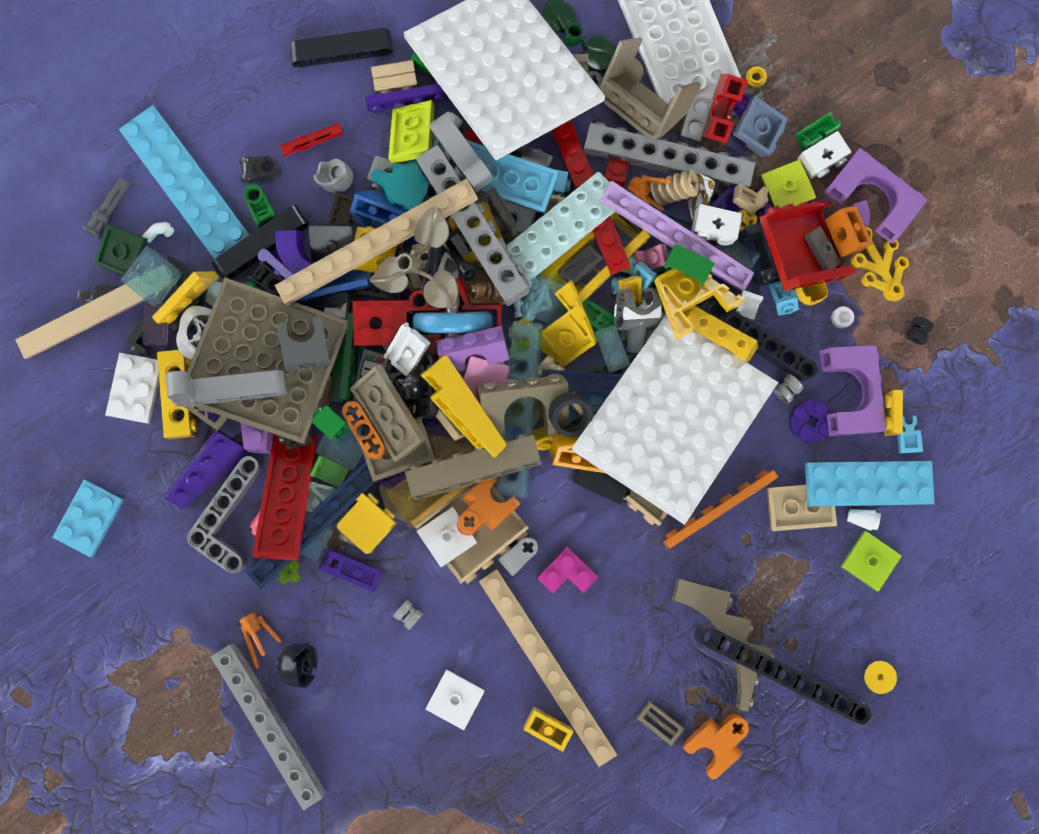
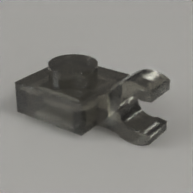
[77,285,119,302]

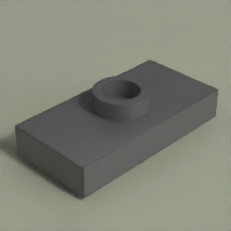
[803,226,841,271]
[558,244,604,286]

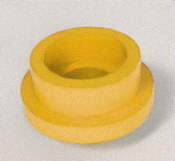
[745,67,767,88]

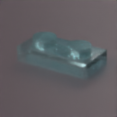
[594,325,630,373]

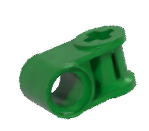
[243,184,277,228]

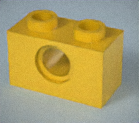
[523,707,574,752]

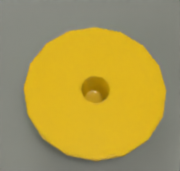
[864,661,897,694]

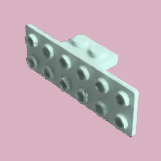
[505,172,615,281]

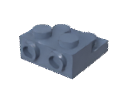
[733,96,788,157]

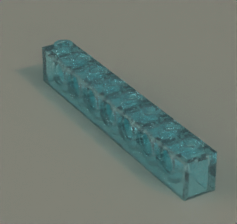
[496,321,543,498]

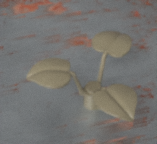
[370,207,458,308]

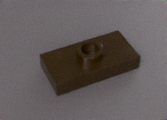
[327,192,354,224]

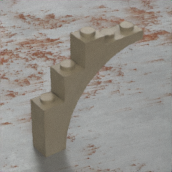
[672,579,774,712]

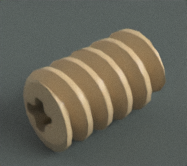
[651,169,700,206]

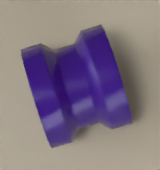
[733,93,752,119]

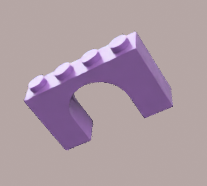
[825,148,927,244]
[820,346,886,436]

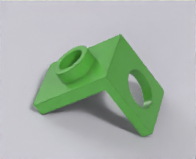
[310,455,349,487]

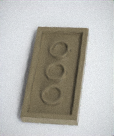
[350,364,427,462]

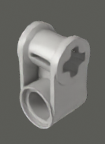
[498,537,538,576]

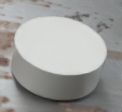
[831,306,854,329]

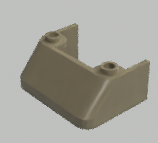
[599,37,702,140]

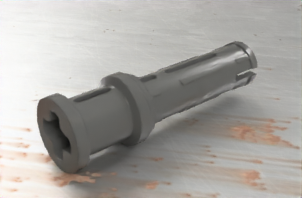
[82,177,131,239]

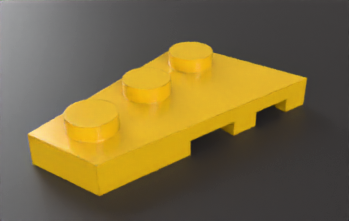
[152,271,220,324]

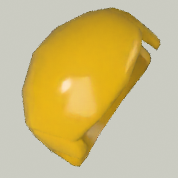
[794,283,828,305]

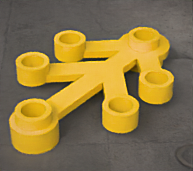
[851,227,909,301]

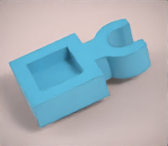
[622,256,657,293]
[897,416,923,454]

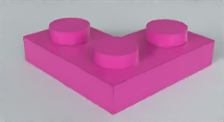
[537,547,598,593]

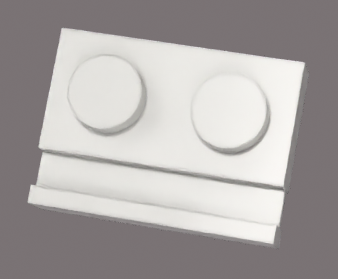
[384,322,430,376]

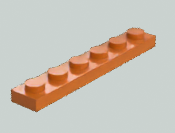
[663,469,778,549]

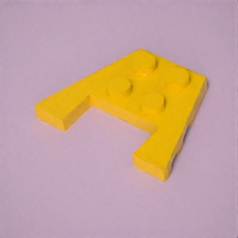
[654,269,744,340]
[510,280,597,367]

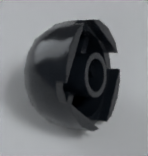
[276,643,318,688]

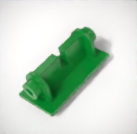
[795,111,841,151]

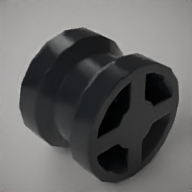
[393,375,420,401]

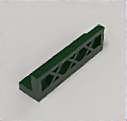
[330,313,359,404]

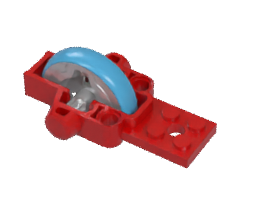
[353,278,502,354]

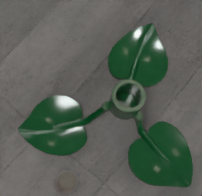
[542,0,617,71]

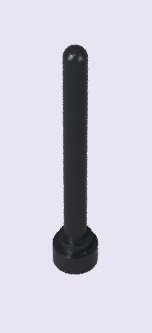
[443,239,478,282]

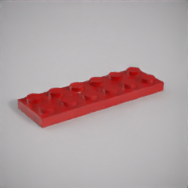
[252,434,318,561]

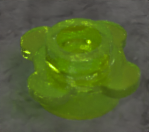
[279,561,301,584]

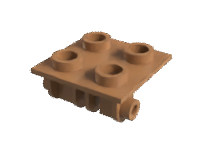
[464,271,506,305]

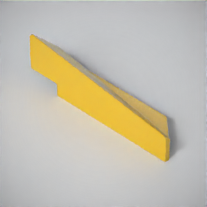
[421,355,506,458]

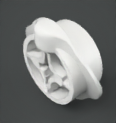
[176,306,212,360]

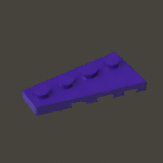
[163,430,253,509]

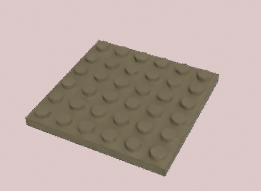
[187,278,348,444]

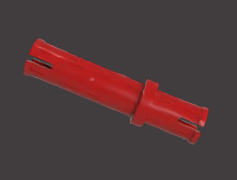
[280,122,343,157]

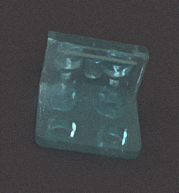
[520,273,567,324]

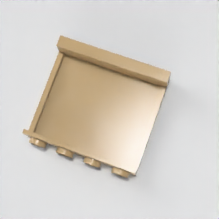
[411,483,528,584]

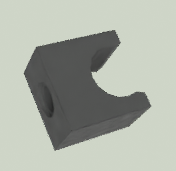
[277,316,330,372]

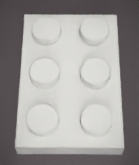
[105,353,159,424]

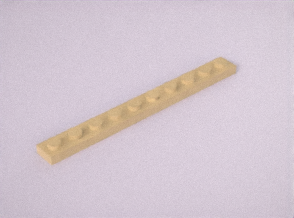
[275,179,478,306]
[479,570,617,767]

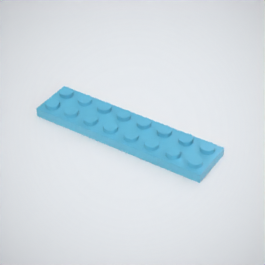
[119,105,250,259]

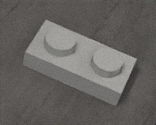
[679,95,713,141]

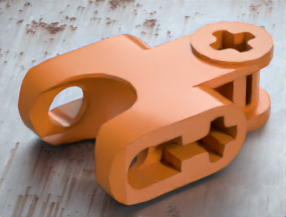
[457,477,521,536]
[682,714,749,780]

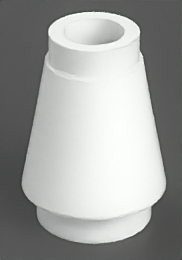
[847,509,881,531]

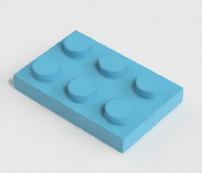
[52,480,124,557]

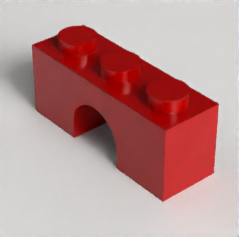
[702,73,748,143]

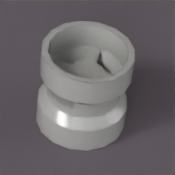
[773,374,804,404]
[393,599,423,630]

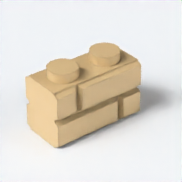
[371,60,418,94]

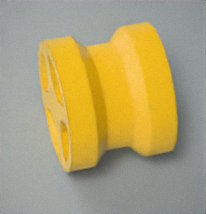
[738,209,757,233]

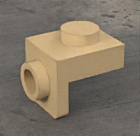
[733,183,768,214]

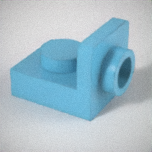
[769,281,799,316]

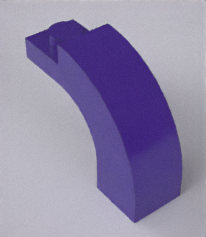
[275,230,346,278]

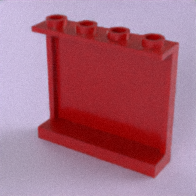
[759,200,856,291]

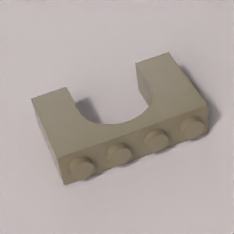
[477,374,569,440]

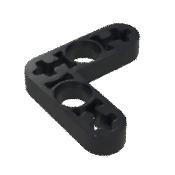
[403,353,439,419]

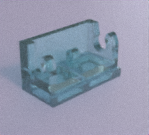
[715,240,760,270]

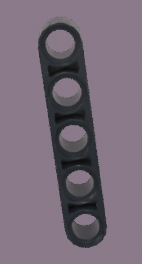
[289,28,393,68]
[211,205,309,281]

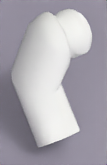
[142,222,174,243]

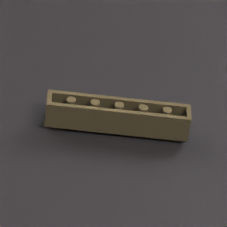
[405,434,542,501]

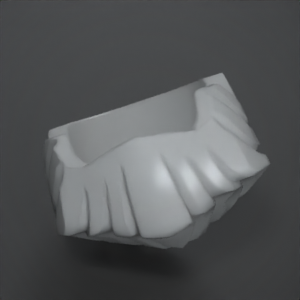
[313,159,353,194]

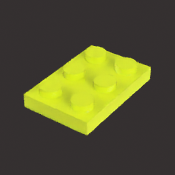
[389,100,434,164]

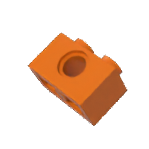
[825,206,873,258]

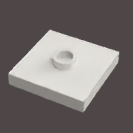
[417,507,477,567]
[426,669,485,730]

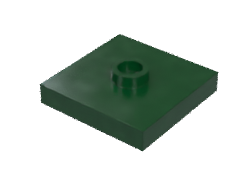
[94,224,148,279]

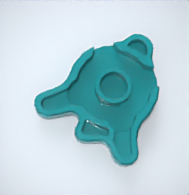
[371,159,428,211]

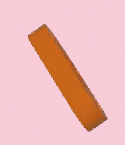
[342,401,385,460]

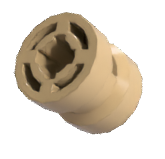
[535,355,565,377]

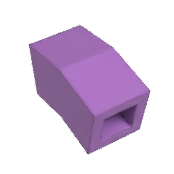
[850,200,870,227]

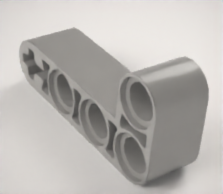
[428,113,494,193]

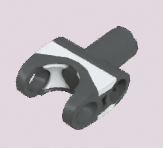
[614,288,661,353]

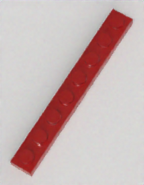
[551,120,631,275]

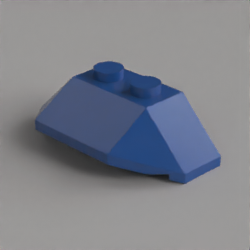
[350,190,419,248]

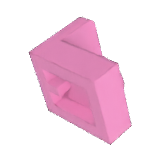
[633,244,669,271]

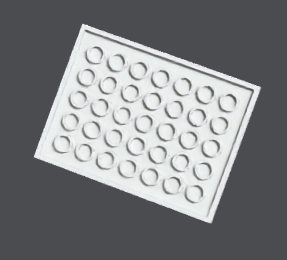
[404,0,605,160]
[572,315,778,525]

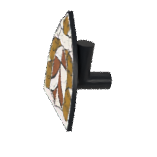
[687,174,718,220]

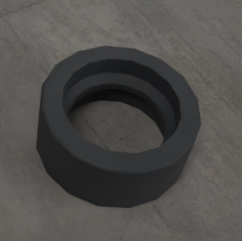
[548,392,593,437]

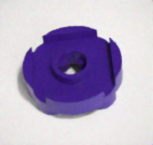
[789,400,832,443]

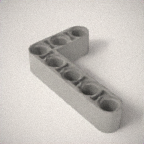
[166,370,287,407]
[187,456,262,573]

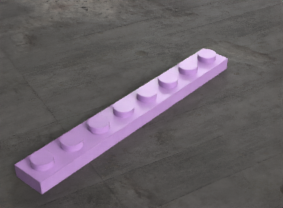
[599,181,754,292]

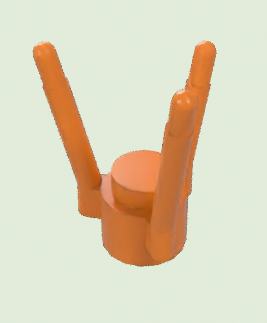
[628,175,671,211]
[239,612,282,669]

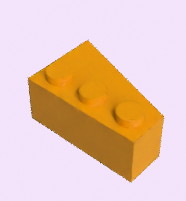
[549,433,607,474]

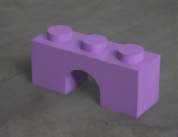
[436,326,509,372]

